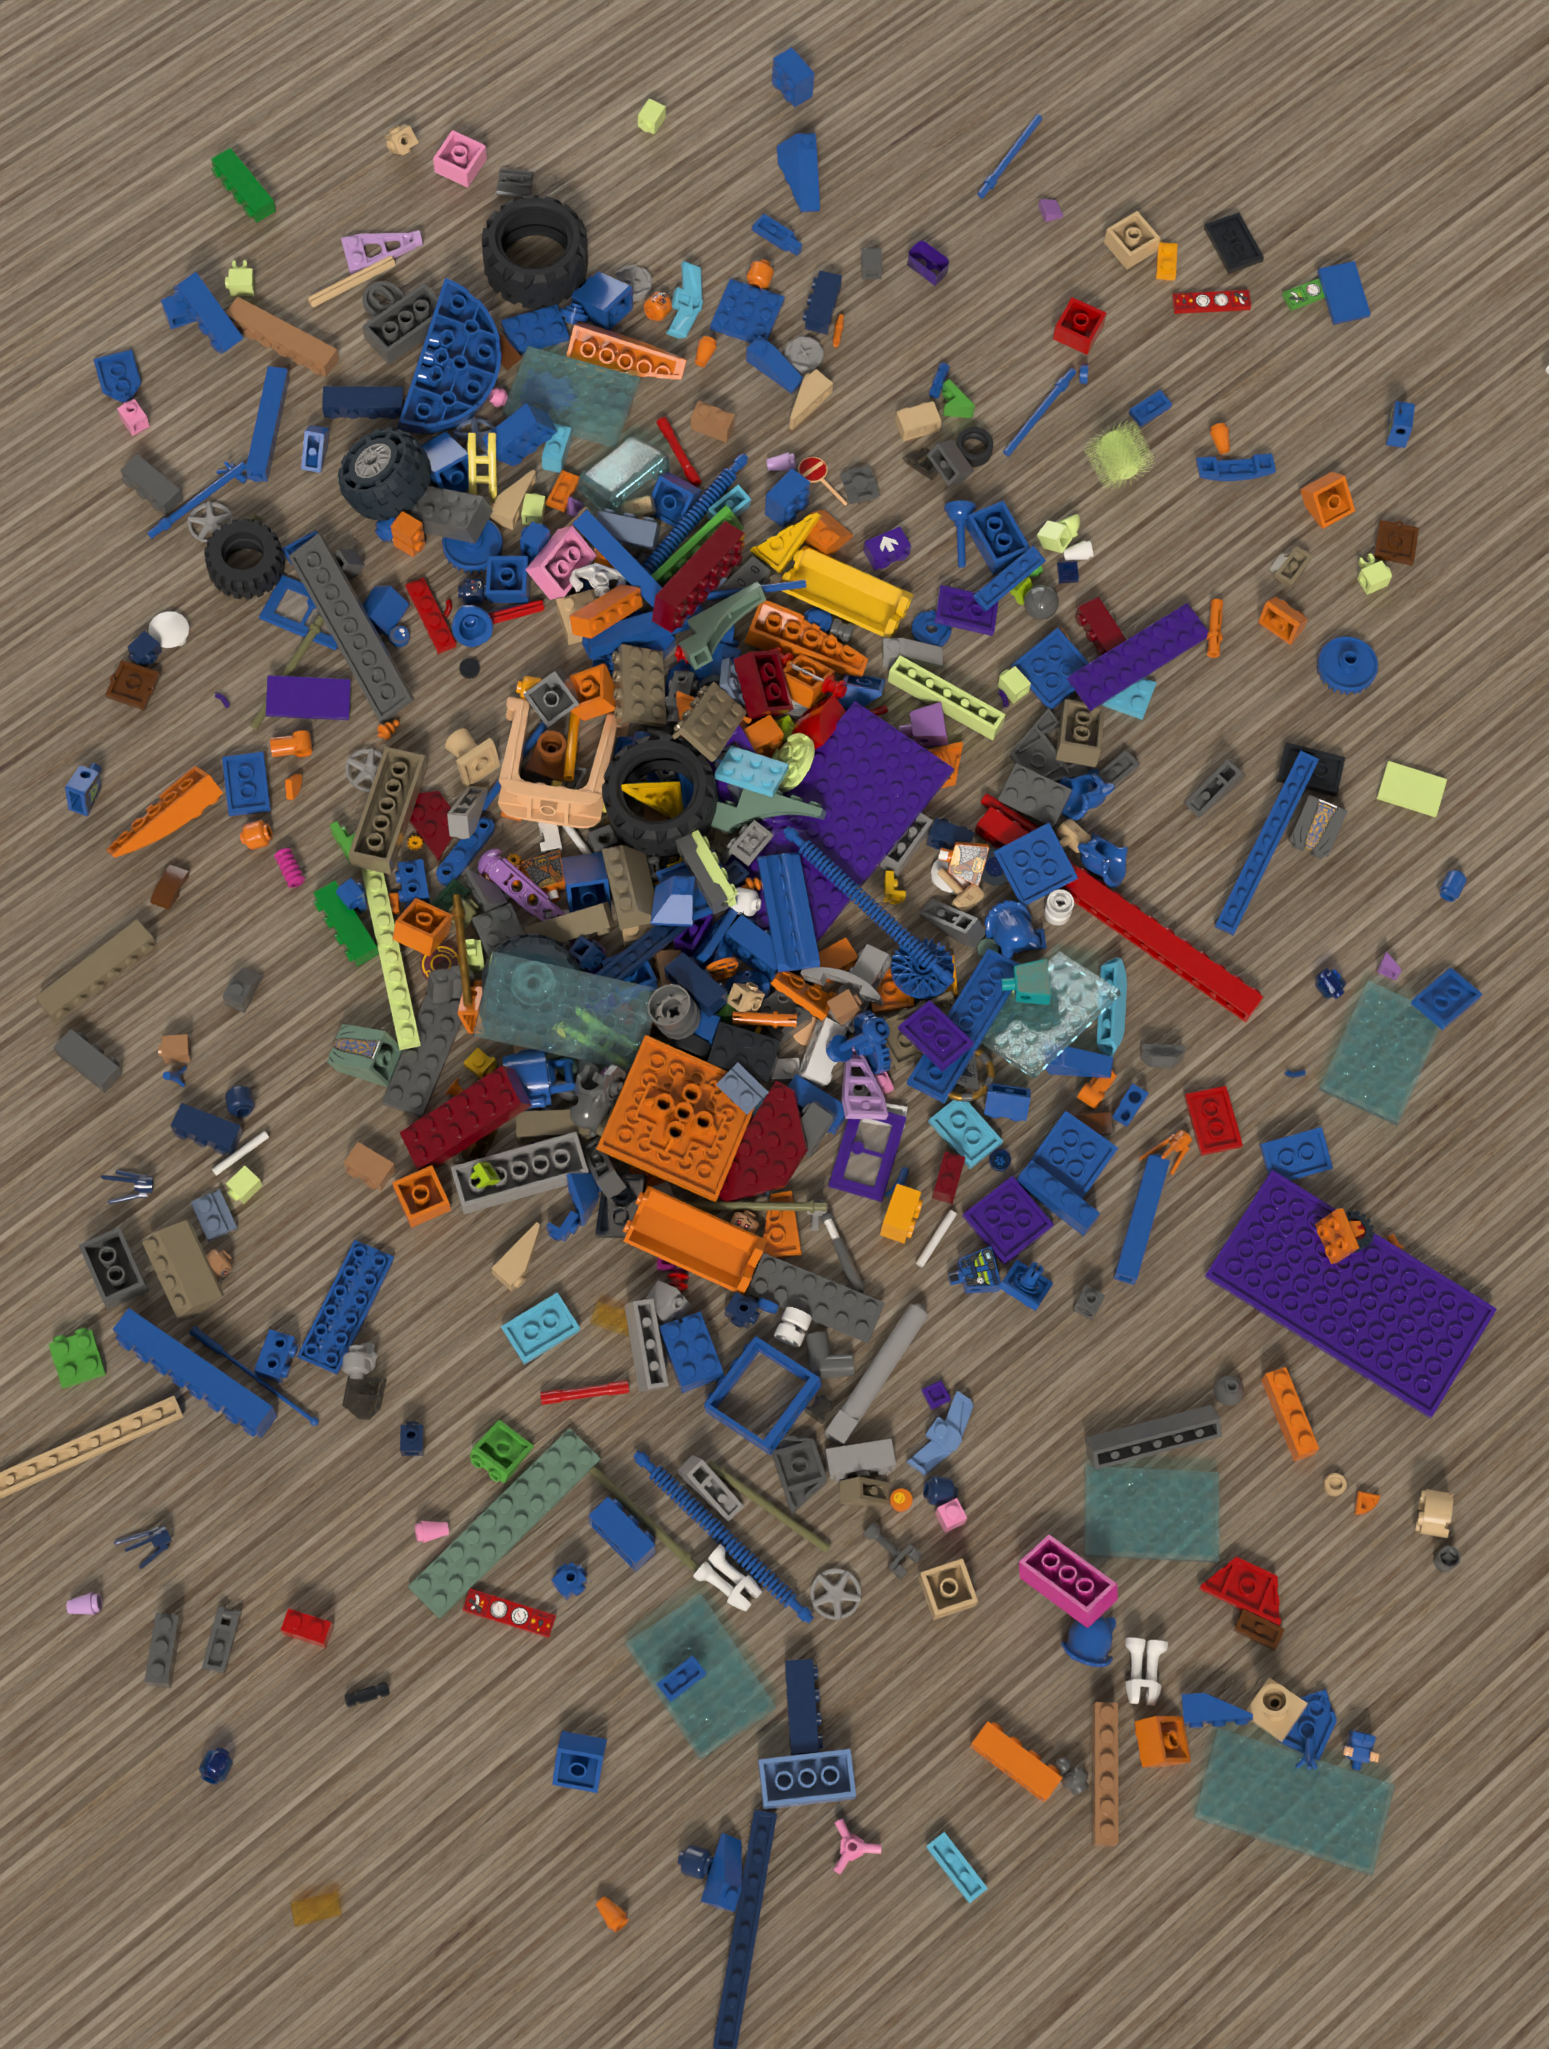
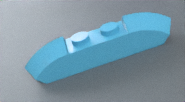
[1097,957,1127,1057]

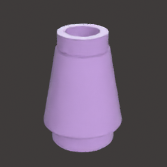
[767,452,796,472]
[66,1592,103,1615]

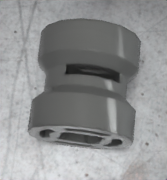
[829,618,855,644]
[1433,1546,1461,1572]

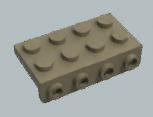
[612,644,666,728]
[672,682,747,762]
[882,991,955,1071]

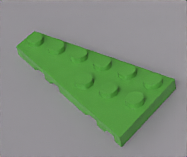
[651,505,744,588]

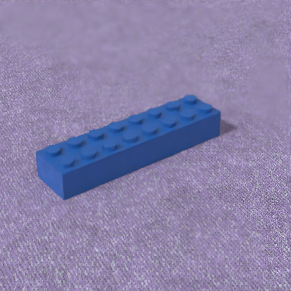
[112,1308,277,1438]

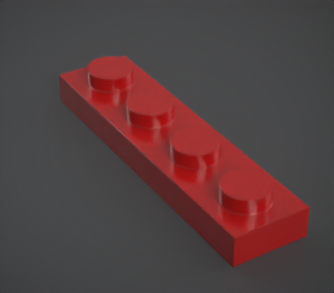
[405,577,456,654]

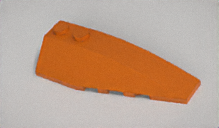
[744,600,868,677]

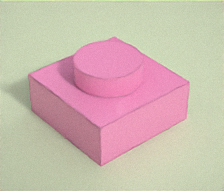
[873,1072,894,1095]

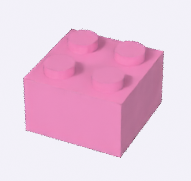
[433,130,487,188]

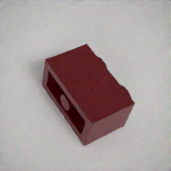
[932,1151,966,1204]

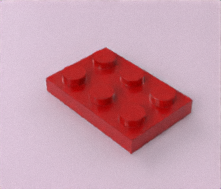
[1184,1086,1243,1156]

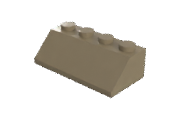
[602,845,655,930]
[142,1220,224,1319]

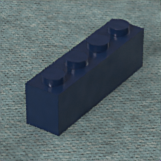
[322,386,404,419]
[785,1659,823,1756]

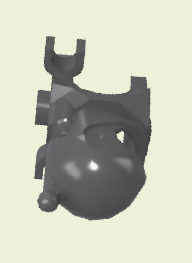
[570,1062,627,1137]

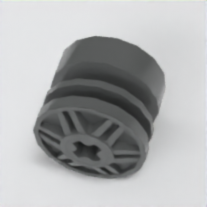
[647,984,701,1040]

